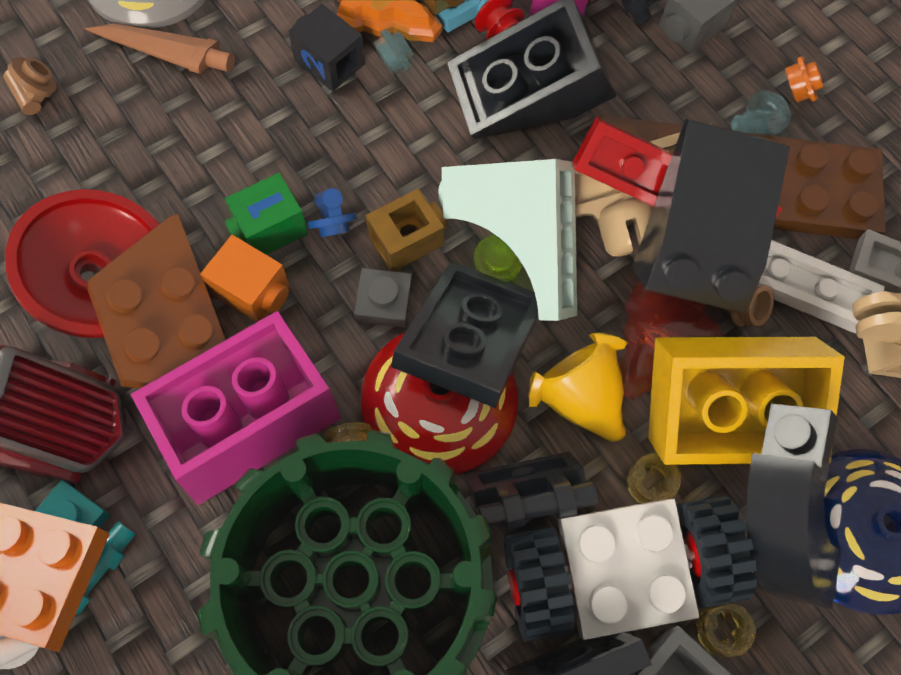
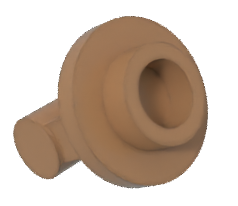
[3,57,57,115]

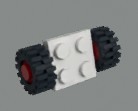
[504,495,757,642]

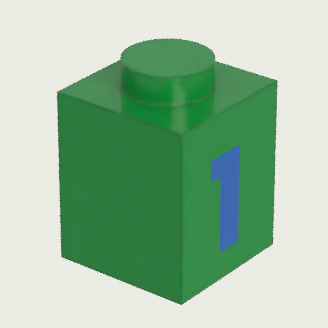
[224,172,308,255]

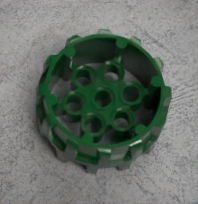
[197,430,497,675]

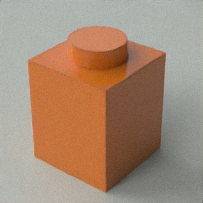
[200,235,290,323]

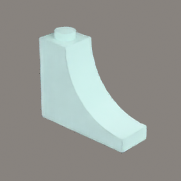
[438,159,577,321]

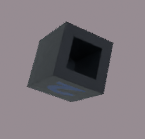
[288,4,365,92]

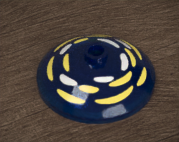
[824,449,901,615]

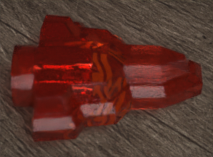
[619,283,725,401]

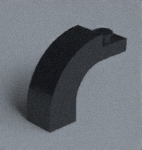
[746,404,842,609]

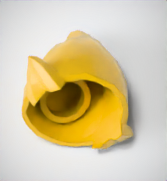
[528,333,627,442]

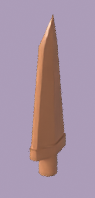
[83,23,235,74]

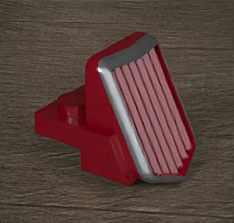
[0,345,125,483]

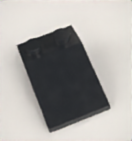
[447,0,617,139]
[632,118,790,314]

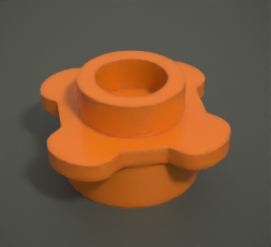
[785,56,824,103]

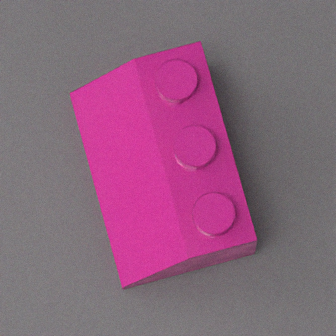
[131,311,342,505]

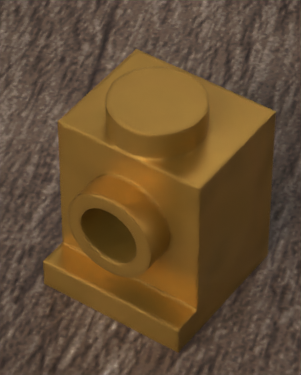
[365,188,447,272]

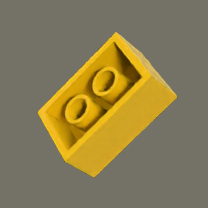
[648,337,845,465]

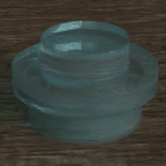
[373,28,414,75]

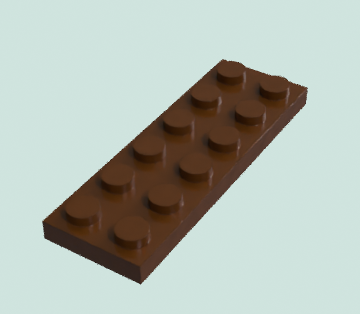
[599,115,886,239]

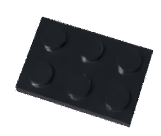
[391,261,539,408]

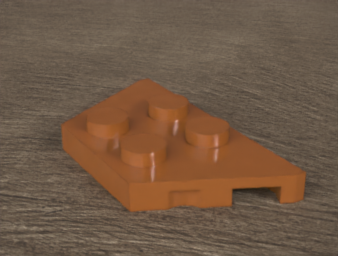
[87,214,225,389]

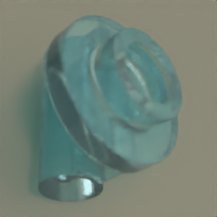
[731,90,791,134]

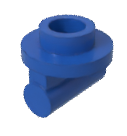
[307,188,358,237]

